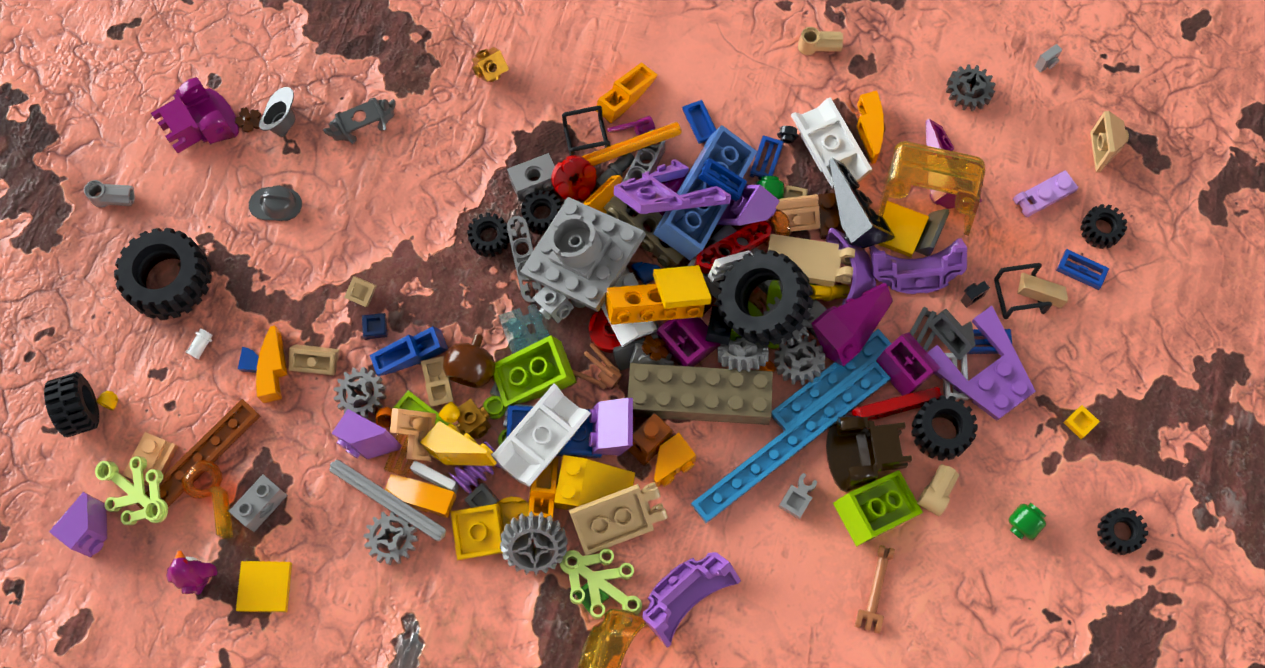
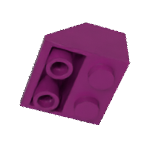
[657,317,721,367]
[876,332,940,395]

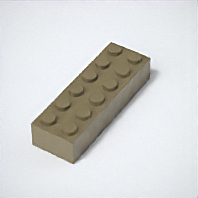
[628,363,773,425]

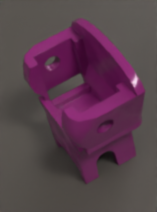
[151,77,239,153]

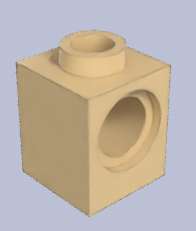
[344,276,377,307]

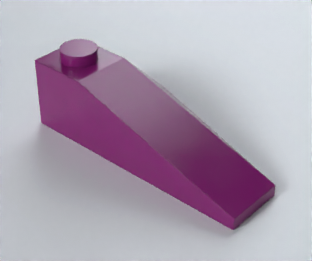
[926,119,982,209]
[811,283,893,367]

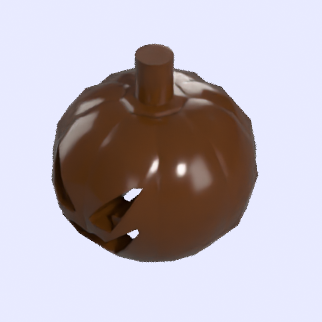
[443,334,495,388]

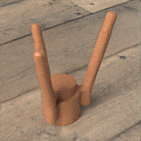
[572,343,623,390]

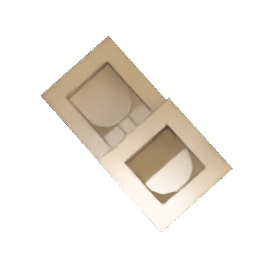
[421,356,454,407]

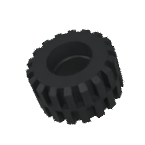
[44,372,99,438]
[911,395,978,461]

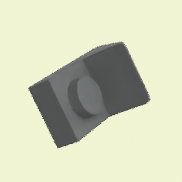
[928,309,976,360]

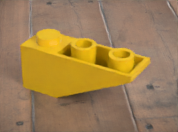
[420,421,497,466]

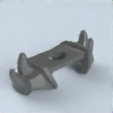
[323,98,396,144]

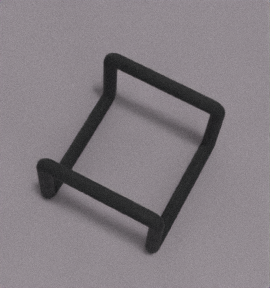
[562,106,611,156]
[994,263,1052,319]

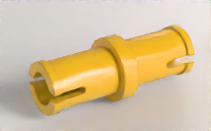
[810,284,850,301]

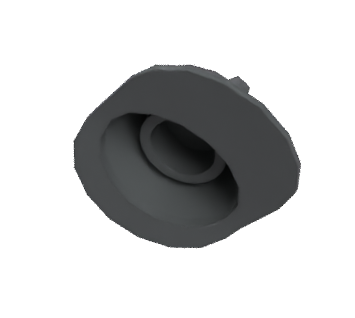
[259,87,296,137]
[249,185,302,221]

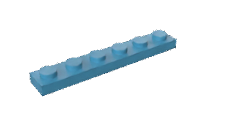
[771,329,892,431]

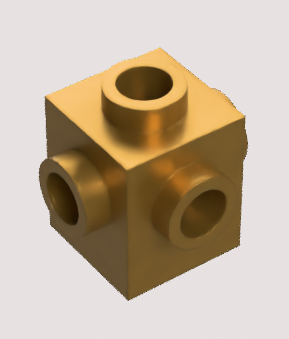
[471,47,509,82]
[455,398,492,439]

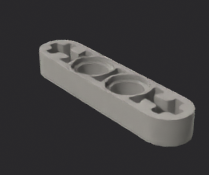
[507,216,542,304]

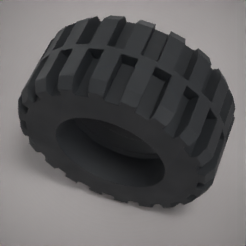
[114,228,212,320]
[717,250,814,346]

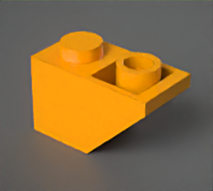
[654,433,696,487]

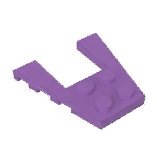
[614,159,731,214]
[927,306,1036,421]

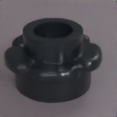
[777,126,799,144]

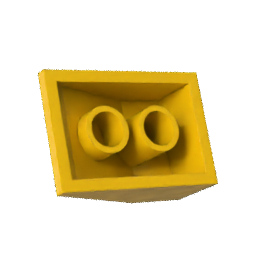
[554,455,635,510]

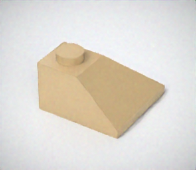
[1090,111,1129,172]

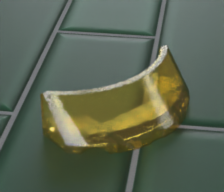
[578,609,646,668]

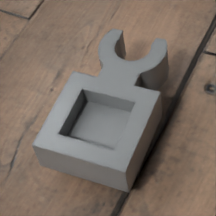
[779,473,817,520]

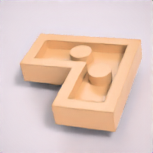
[390,408,436,461]

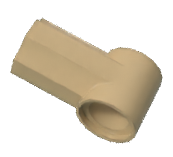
[798,27,843,55]
[917,464,959,516]

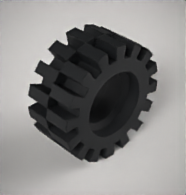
[521,190,562,235]
[1080,204,1127,249]
[467,213,510,257]
[1097,508,1148,555]

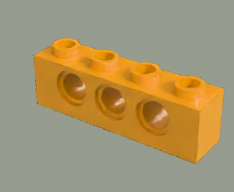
[605,284,705,325]

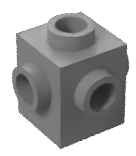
[533,286,574,323]

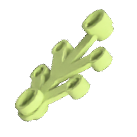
[95,456,168,525]
[560,549,642,619]

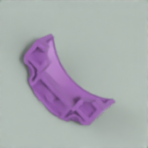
[826,228,876,305]
[869,238,967,294]
[642,552,741,648]

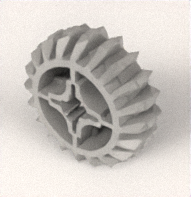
[500,511,567,576]

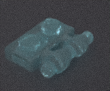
[498,304,550,354]

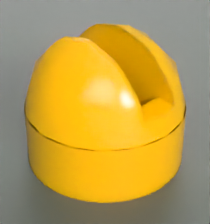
[96,391,118,411]
[438,402,460,423]

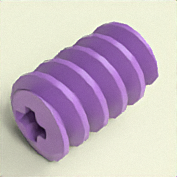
[449,441,501,494]

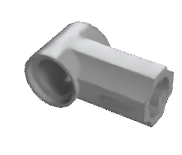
[84,180,135,208]

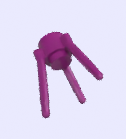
[607,116,656,158]

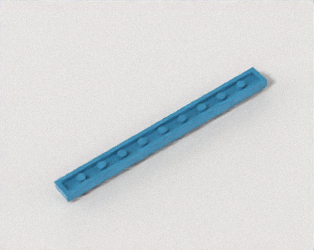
[691,361,891,524]

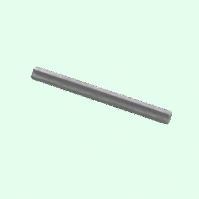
[329,460,446,541]

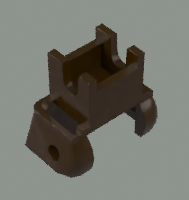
[826,416,912,492]

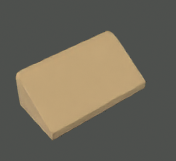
[1017,273,1068,308]
[288,344,339,376]

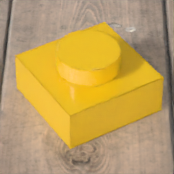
[1063,405,1100,439]

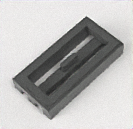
[910,307,937,352]

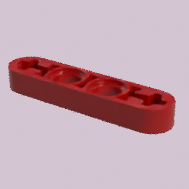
[695,221,772,274]
[851,387,942,421]

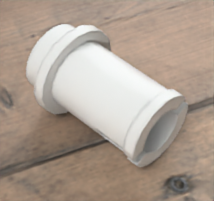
[186,328,213,360]

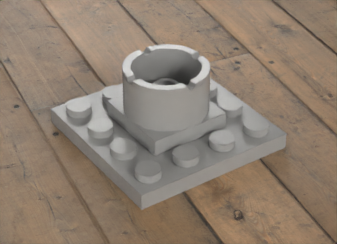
[520,197,646,312]

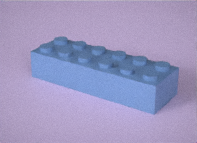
[653,125,757,260]

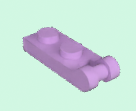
[1013,170,1078,217]

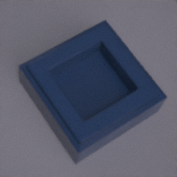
[362,313,388,340]

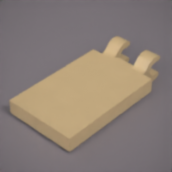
[768,234,855,287]
[569,482,668,555]

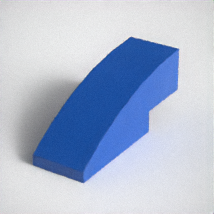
[370,326,448,376]

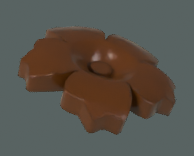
[235,107,261,133]
[641,335,669,361]

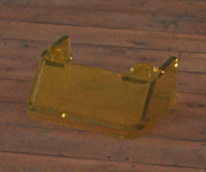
[878,141,986,236]

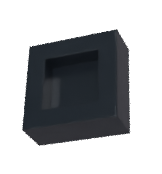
[961,281,990,308]

